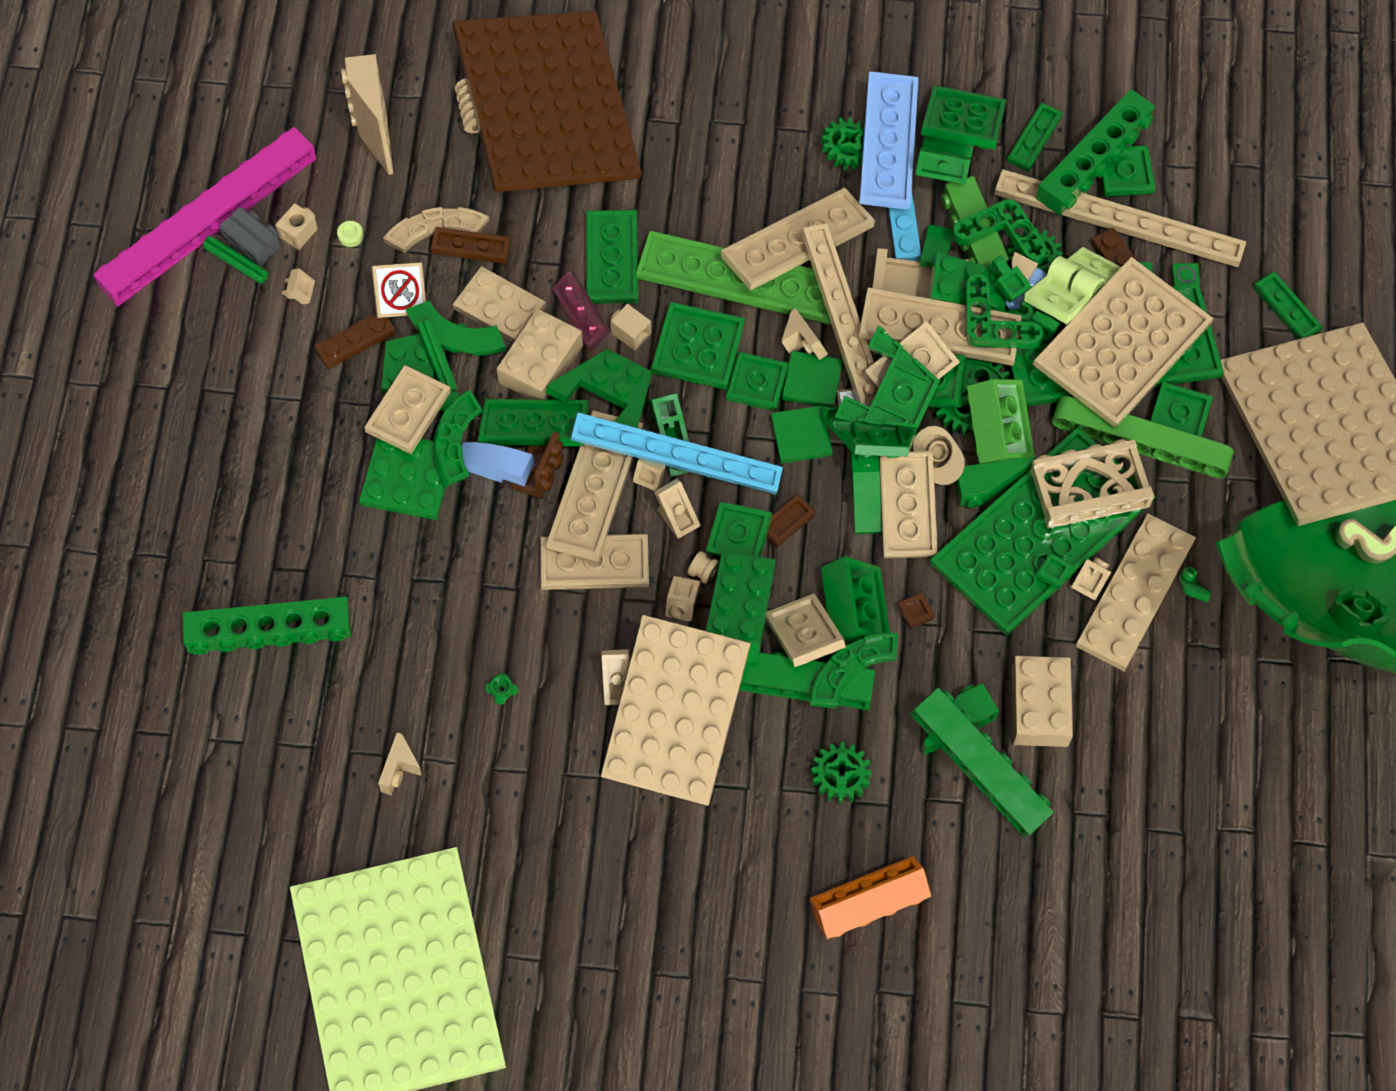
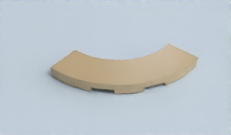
[383,207,489,254]

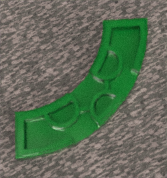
[406,300,506,356]
[434,390,483,488]
[810,633,898,708]

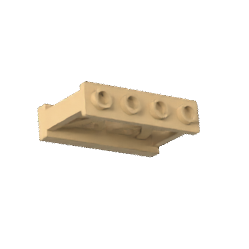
[1030,439,1154,528]

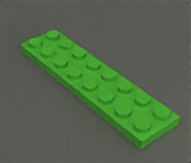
[636,231,847,325]

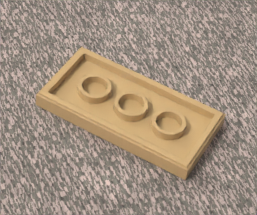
[879,451,938,558]
[541,534,649,590]

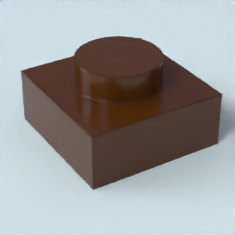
[898,592,935,629]

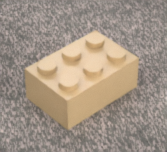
[497,309,583,400]
[1011,656,1073,747]

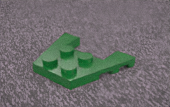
[381,323,466,412]
[834,325,940,430]
[546,349,652,428]
[820,407,921,458]

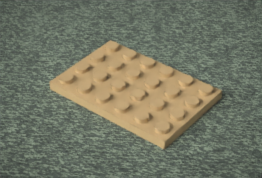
[1033,257,1214,428]
[601,615,751,806]

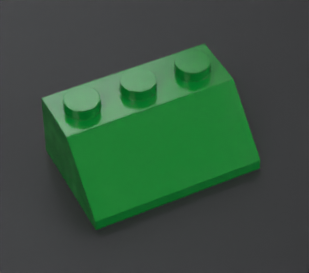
[821,556,890,645]

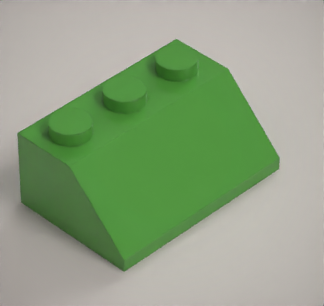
[967,379,1035,464]

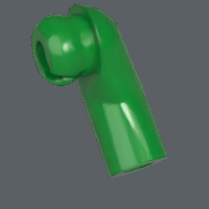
[1179,566,1212,603]

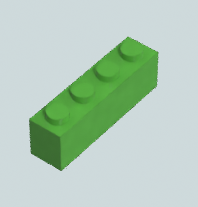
[941,176,1009,266]

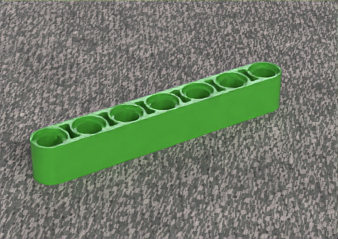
[1052,396,1234,478]

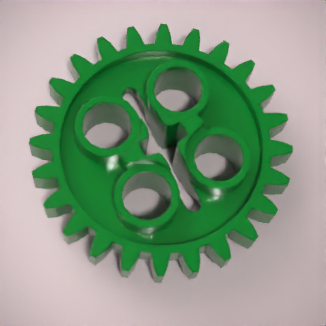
[932,358,1009,437]

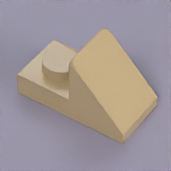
[782,308,828,360]
[654,479,701,539]
[602,649,630,705]
[378,733,422,795]

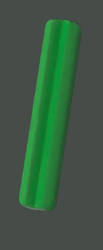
[203,235,269,284]
[417,319,457,392]

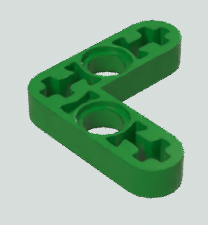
[952,199,1047,265]
[965,273,1043,349]

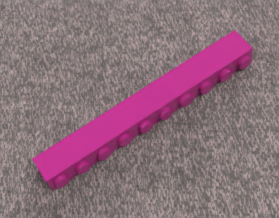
[93,127,316,307]

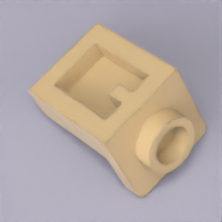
[1071,557,1112,600]
[665,576,700,622]

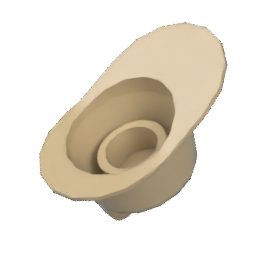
[913,426,965,485]

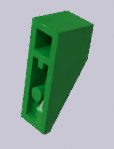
[648,393,689,477]
[849,451,882,534]
[954,456,1035,508]
[921,683,999,755]

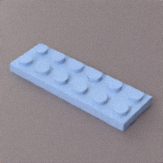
[859,71,918,210]

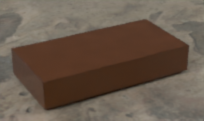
[767,494,816,548]

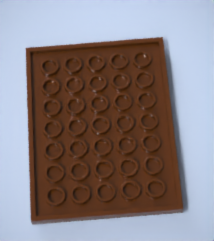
[452,11,642,192]

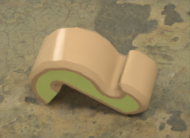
[1334,519,1396,564]

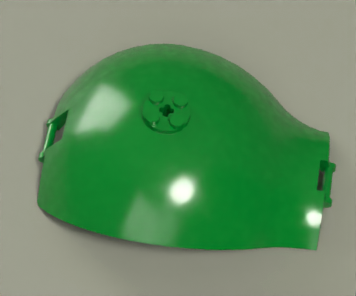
[1216,499,1396,674]

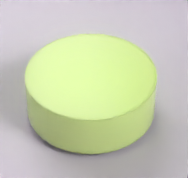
[337,221,364,247]

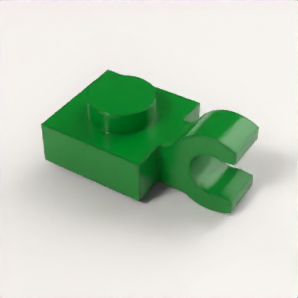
[988,255,1032,303]
[1015,302,1060,343]

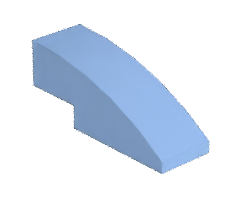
[462,442,535,486]

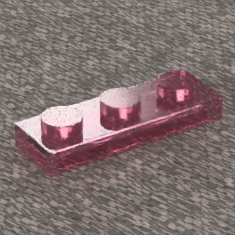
[552,272,610,348]

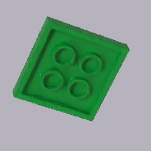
[921,85,1006,149]
[651,302,745,390]
[359,438,446,520]

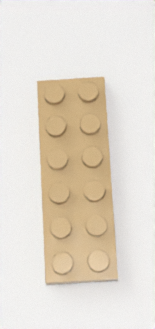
[721,188,875,291]
[859,288,1022,366]
[547,411,643,562]
[1076,514,1196,672]

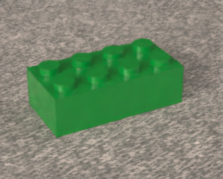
[706,551,776,664]

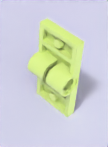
[1024,247,1121,324]

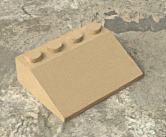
[341,54,393,175]

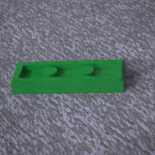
[1007,102,1063,172]
[1253,271,1323,340]

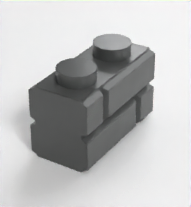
[220,207,280,266]

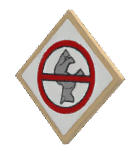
[371,263,426,318]

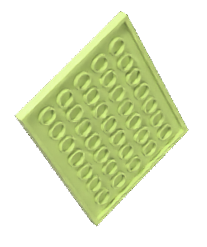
[290,847,506,1091]

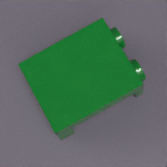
[916,136,974,184]

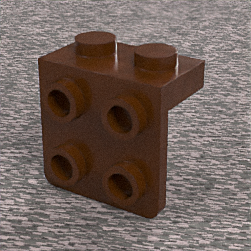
[512,431,564,499]

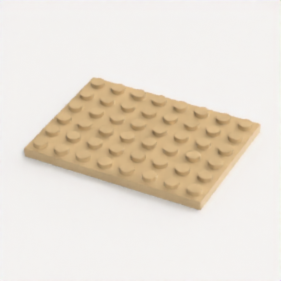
[1221,323,1396,526]

